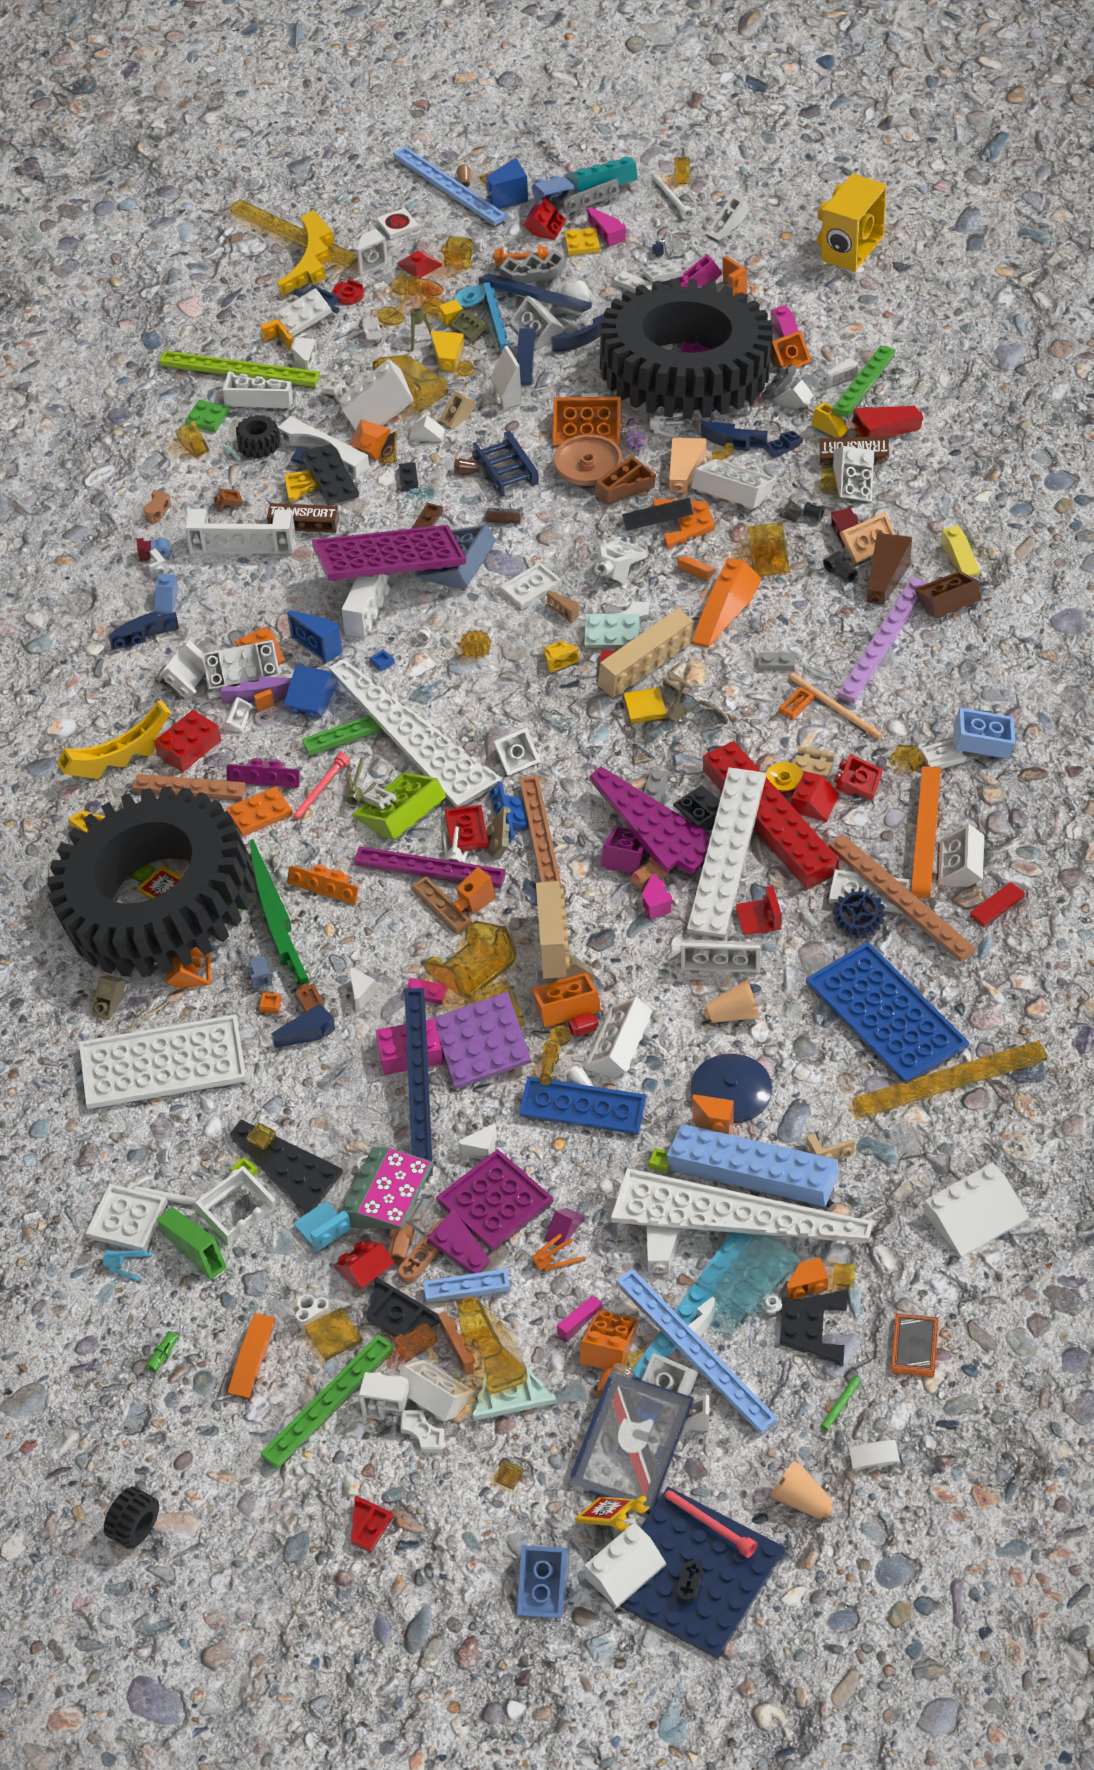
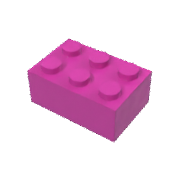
[375,1019,443,1075]

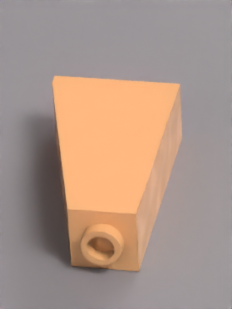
[669,438,706,493]

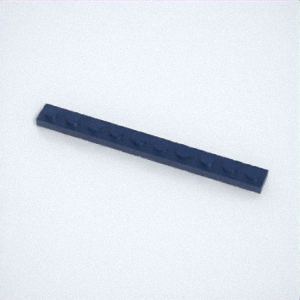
[404,988,433,1176]

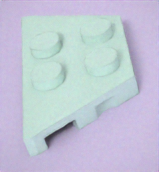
[473,1367,556,1421]

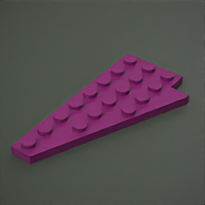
[589,766,711,875]

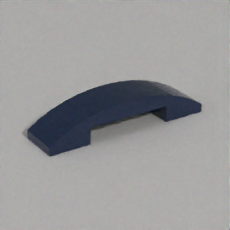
[551,314,604,352]

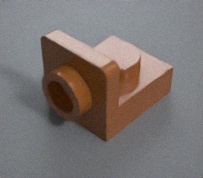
[214,488,243,512]
[294,983,324,1012]

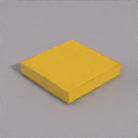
[624,688,667,723]

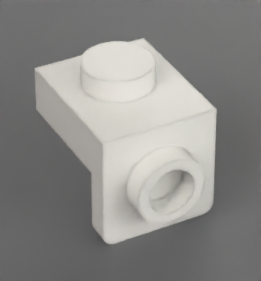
[362,317,383,341]

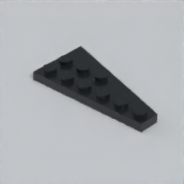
[230,1119,343,1214]

